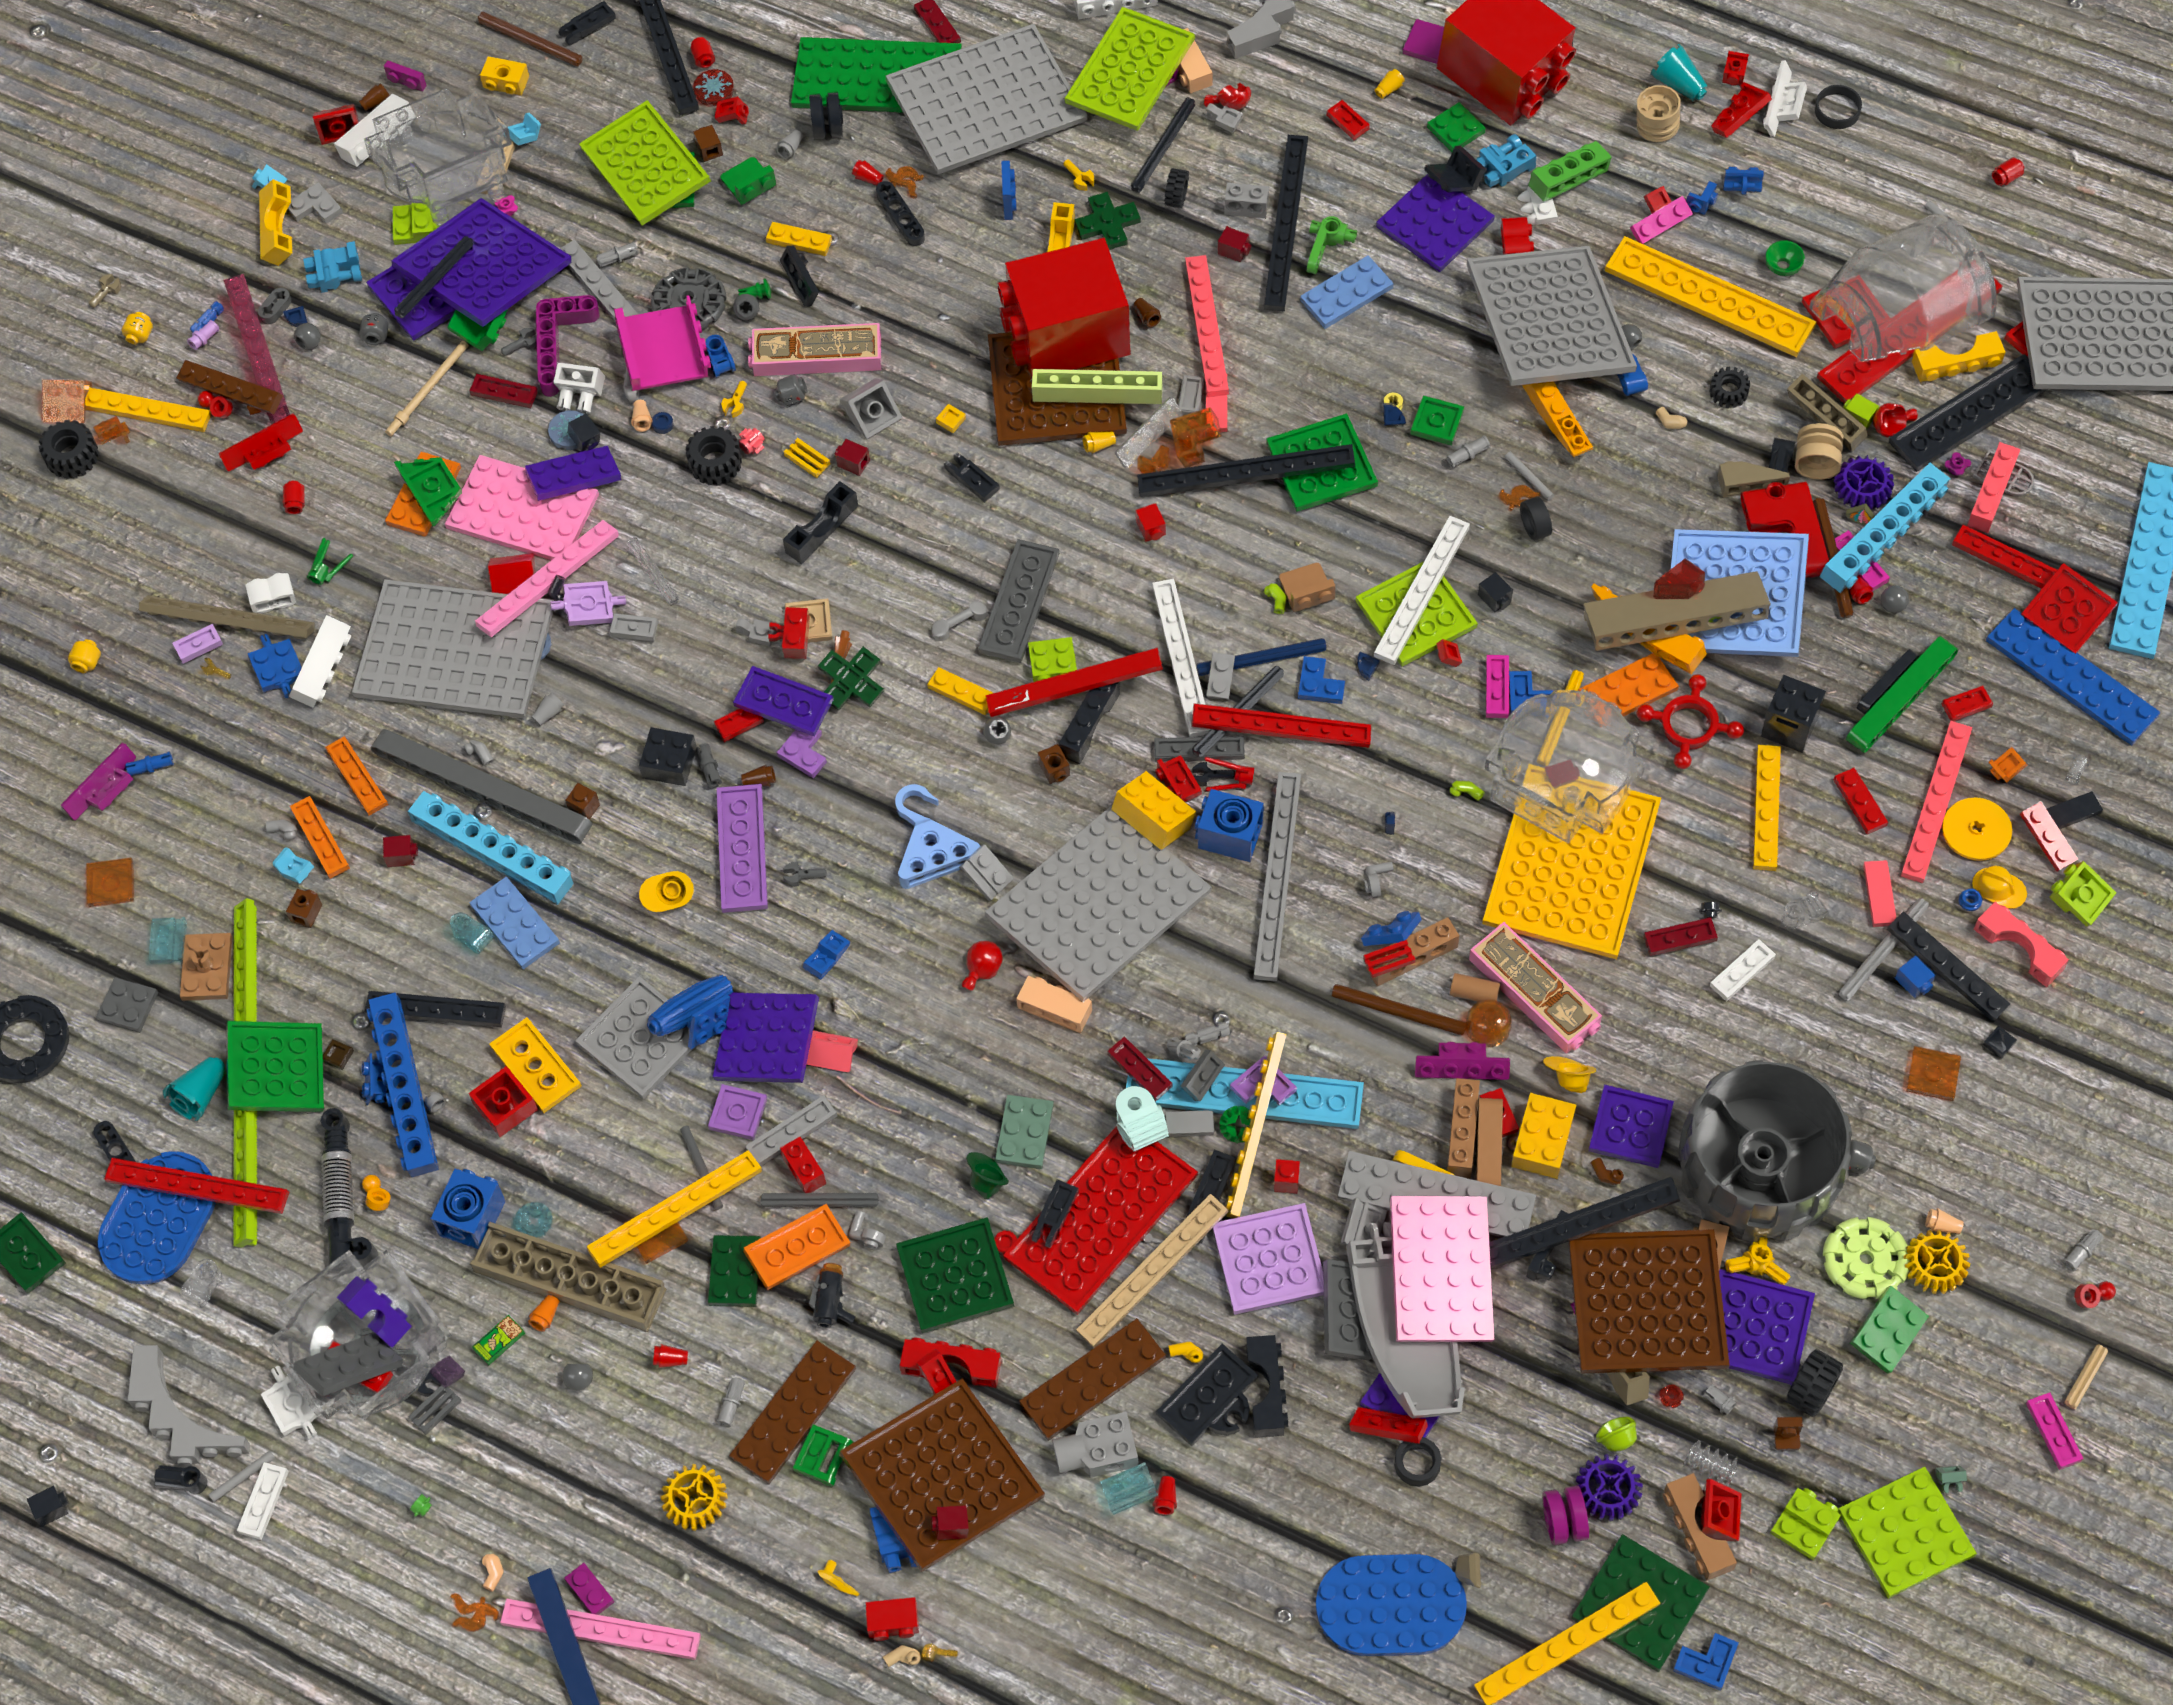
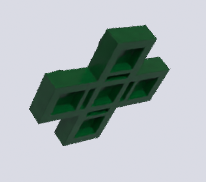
[1075,191,1141,250]
[818,646,884,711]

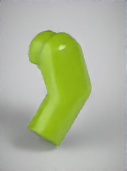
[1264,583,1286,614]
[1449,780,1485,801]

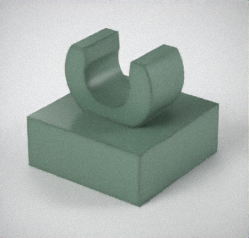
[1936,1465,1967,1493]

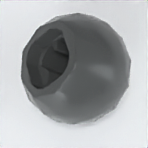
[733,294,760,320]
[294,323,321,350]
[1621,324,1642,350]
[1881,585,1909,613]
[983,717,1011,745]
[562,1364,593,1391]

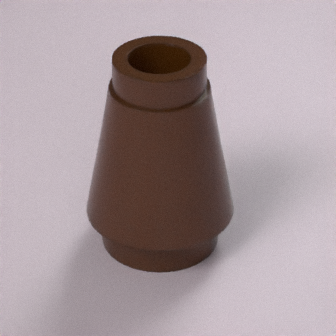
[359,83,390,111]
[1133,298,1161,327]
[741,765,776,787]

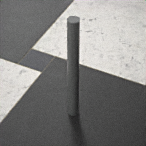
[680,1126,723,1210]

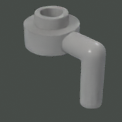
[1364,861,1394,897]
[848,1211,886,1249]

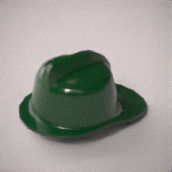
[966,1152,1009,1199]

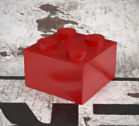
[468,1066,538,1137]

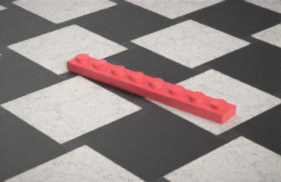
[1185,255,1229,397]
[1901,721,1973,883]

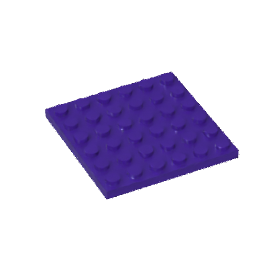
[391,198,572,327]

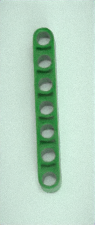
[1846,636,1959,753]

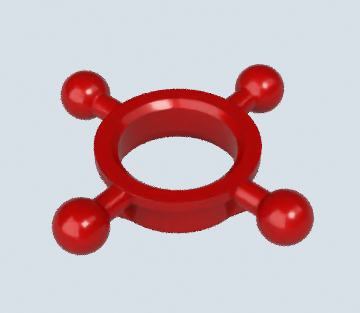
[1636,674,1744,769]

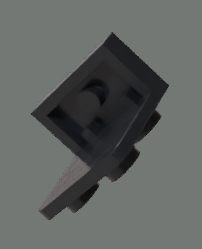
[1424,146,1486,193]

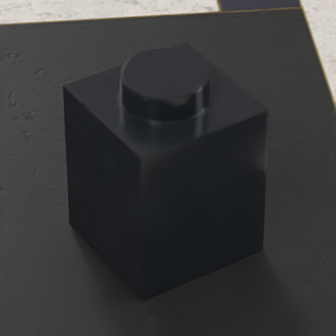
[567,413,601,452]
[1478,572,1513,613]
[27,1485,69,1527]

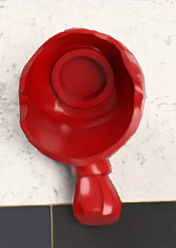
[1204,83,1251,111]
[1873,403,1918,437]
[962,941,1003,991]

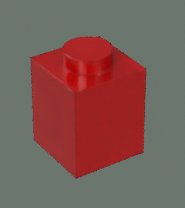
[1136,503,1166,542]
[1274,1159,1300,1194]

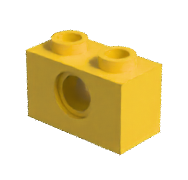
[480,56,529,96]

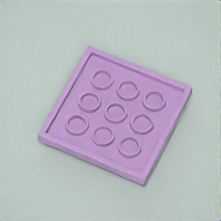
[1212,1203,1324,1315]

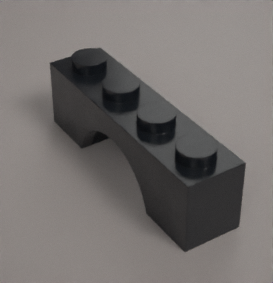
[783,481,858,565]
[1059,682,1120,765]
[1246,1335,1289,1438]

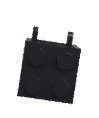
[1760,674,1826,753]

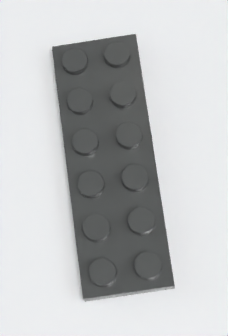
[978,539,1060,663]

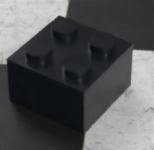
[639,727,697,786]

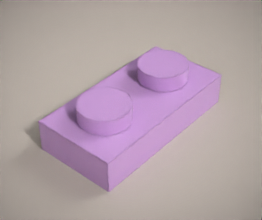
[172,624,223,664]

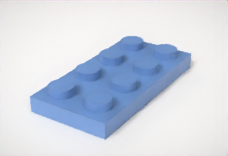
[1300,255,1394,329]
[469,877,560,970]

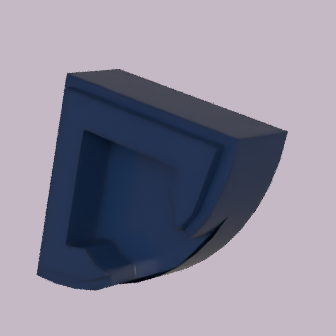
[283,306,308,327]
[1383,403,1406,426]
[1357,651,1380,681]
[1385,812,1395,835]

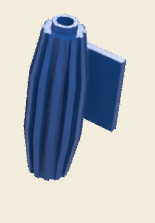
[647,974,733,1049]

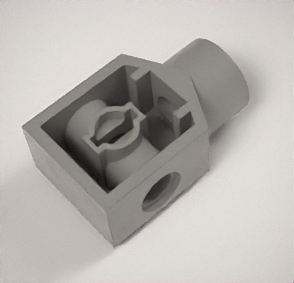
[1052,1412,1138,1478]

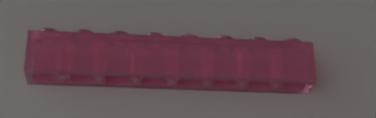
[223,274,290,425]

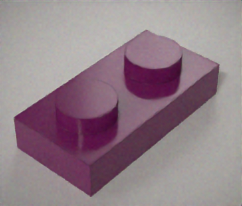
[384,60,427,92]
[564,1563,614,1615]

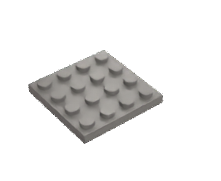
[575,976,693,1099]

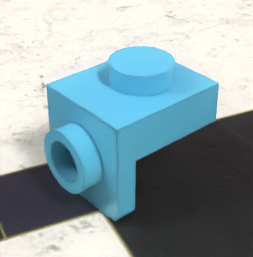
[505,113,541,146]
[252,164,287,189]
[272,847,314,884]

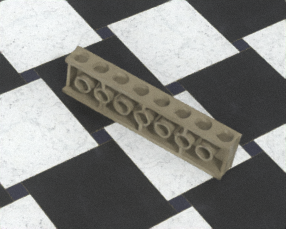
[1583,571,1771,651]
[470,1222,667,1332]

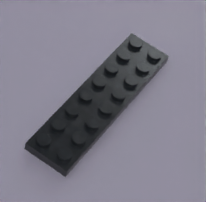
[1889,354,2048,472]

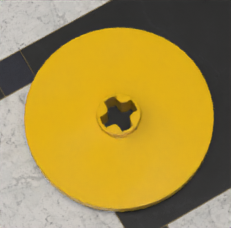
[1942,798,2012,861]

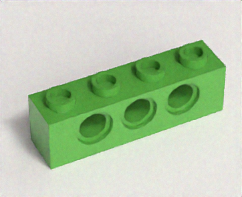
[1528,141,1612,202]

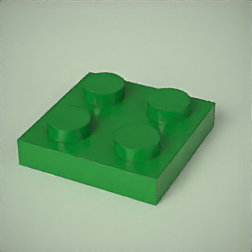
[1427,102,1486,152]
[1410,395,1465,446]

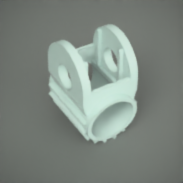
[1116,1086,1169,1151]

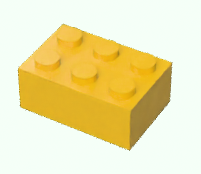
[1111,771,1196,850]
[1511,1093,1576,1179]

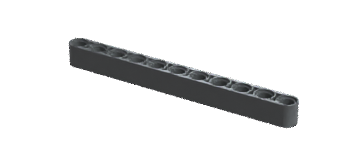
[370,729,593,844]

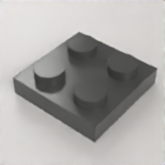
[96,977,158,1033]

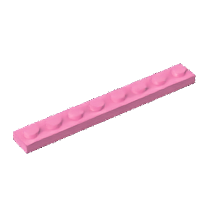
[475,520,619,637]
[500,1599,701,1660]

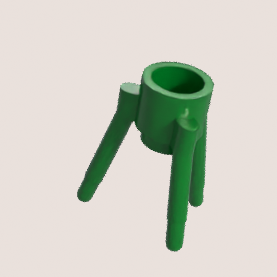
[307,538,353,585]

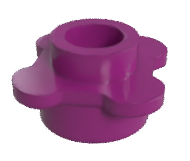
[1945,452,1971,476]

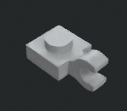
[1205,103,1243,133]
[736,618,776,647]

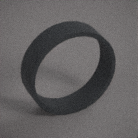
[1814,85,1862,129]

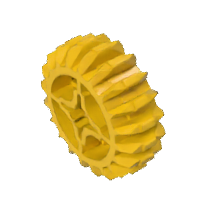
[1904,1230,1970,1294]
[661,1464,728,1531]

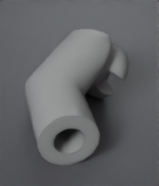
[464,740,494,765]
[266,819,297,839]

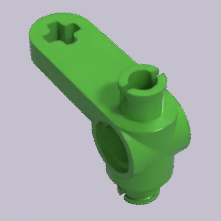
[1307,216,1357,274]

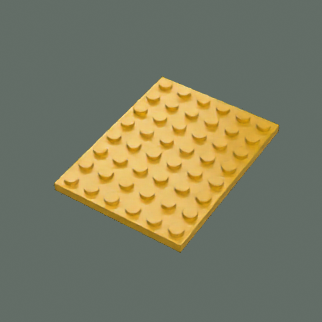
[1482,764,1661,959]

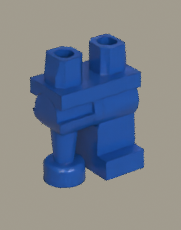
[869,1507,917,1573]

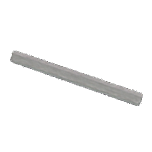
[1839,898,1929,1001]

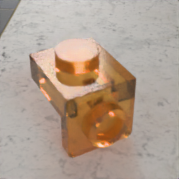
[93,416,130,445]
[1137,445,1171,474]

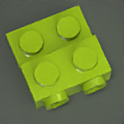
[393,197,439,245]
[1028,637,1077,682]
[2049,861,2117,927]
[1770,1488,1841,1560]

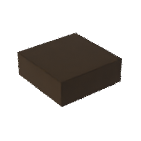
[323,1039,354,1070]

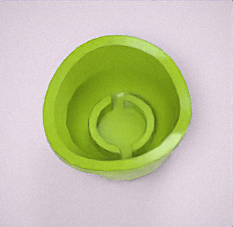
[1596,1417,1637,1452]

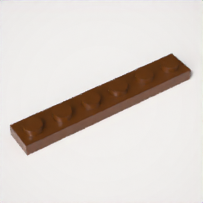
[176,360,283,415]

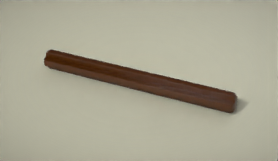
[478,12,583,67]
[1813,498,1854,618]
[1332,984,1467,1035]

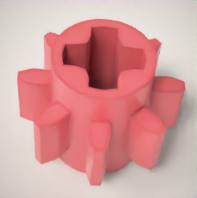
[739,428,765,454]

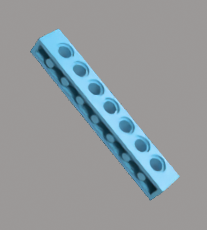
[1819,463,1951,593]
[408,791,574,905]

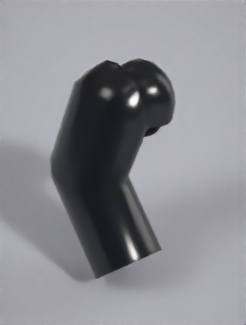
[549,574,566,601]

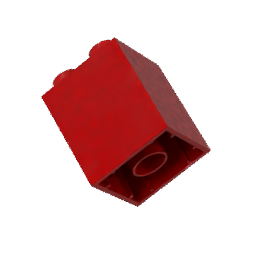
[1436,0,1576,126]
[997,237,1131,378]

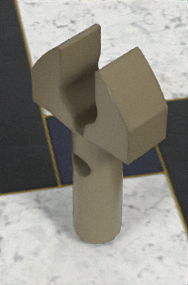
[88,274,121,308]

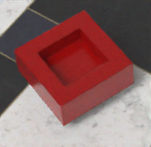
[1643,186,1671,213]
[1436,639,1462,667]

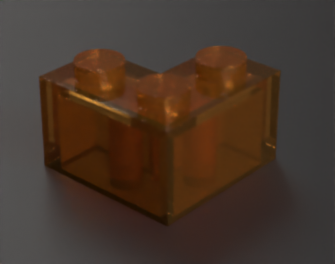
[1170,407,1222,468]

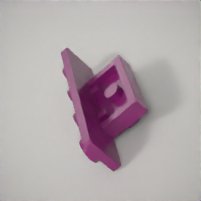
[61,743,136,820]
[1415,1042,1510,1080]

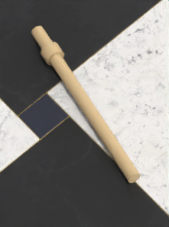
[385,340,469,437]

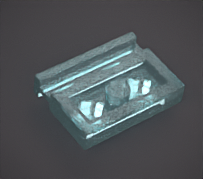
[149,917,187,964]
[1100,1462,1158,1515]

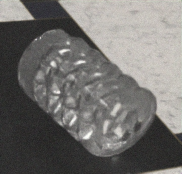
[1683,1440,1738,1487]

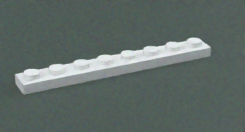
[1374,516,1470,665]
[1152,579,1211,737]

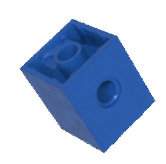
[1195,789,1264,862]
[431,1168,506,1250]

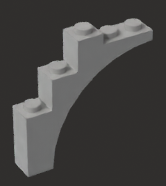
[1227,0,1299,59]
[128,1345,250,1467]

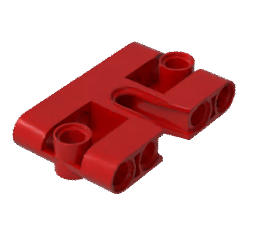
[1740,481,1829,578]

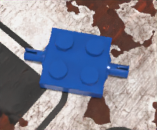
[247,634,302,698]

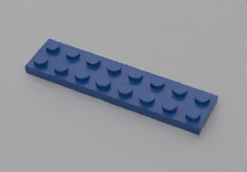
[1986,608,2160,746]

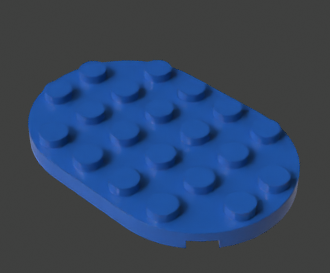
[98,1151,216,1284]
[1316,1554,1467,1656]

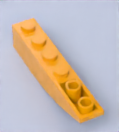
[1522,381,1593,457]
[1591,583,1707,675]

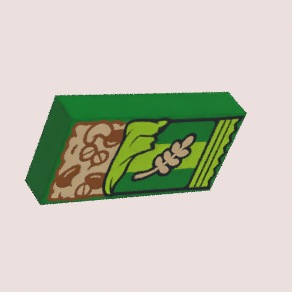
[472,1314,525,1365]

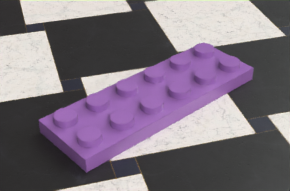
[717,784,768,913]

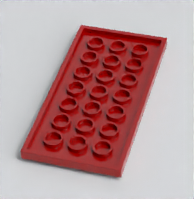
[1003,1126,1198,1315]

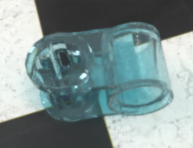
[450,912,495,954]

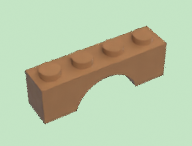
[1663,1473,1737,1581]

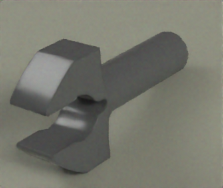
[501,328,537,356]
[783,862,827,887]

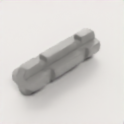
[1185,1022,1230,1046]

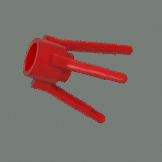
[1204,757,1255,791]

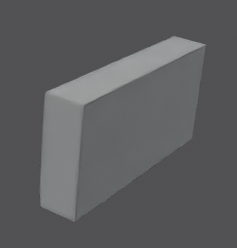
[1177,375,1205,417]
[1166,1110,1214,1137]

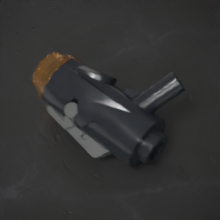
[809,1263,856,1328]

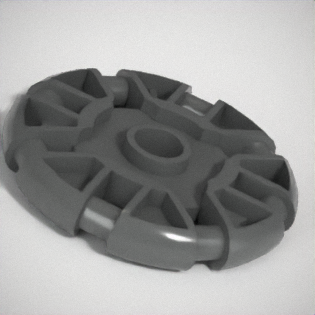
[651,267,727,330]

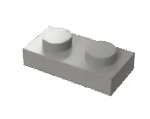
[610,613,658,641]
[1206,652,1235,700]

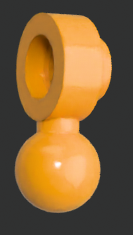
[362,1175,391,1211]

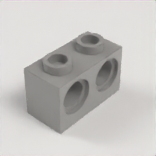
[1225,183,1269,218]

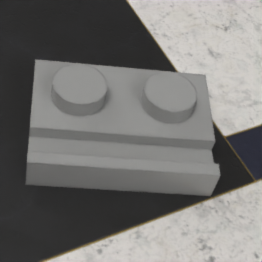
[959,844,1014,901]
[1340,1198,1387,1245]

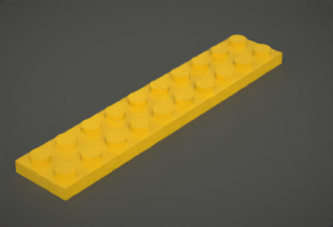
[1605,236,1816,357]

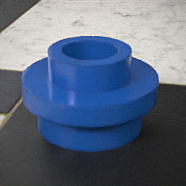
[1958,889,1982,911]

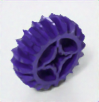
[1834,455,1894,510]
[1576,1454,1643,1522]

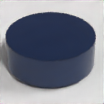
[651,412,674,434]

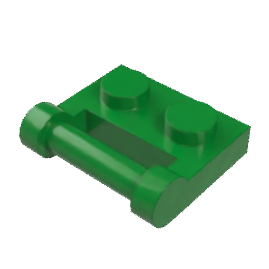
[793,1424,854,1487]

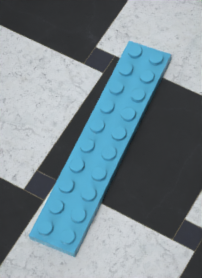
[2109,462,2173,659]
[1126,1058,1364,1129]

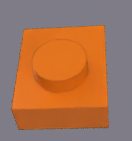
[1989,747,2028,783]

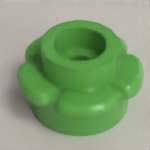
[410,1494,432,1517]

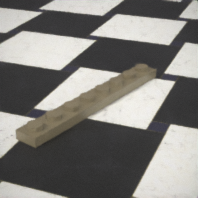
[139,595,315,639]

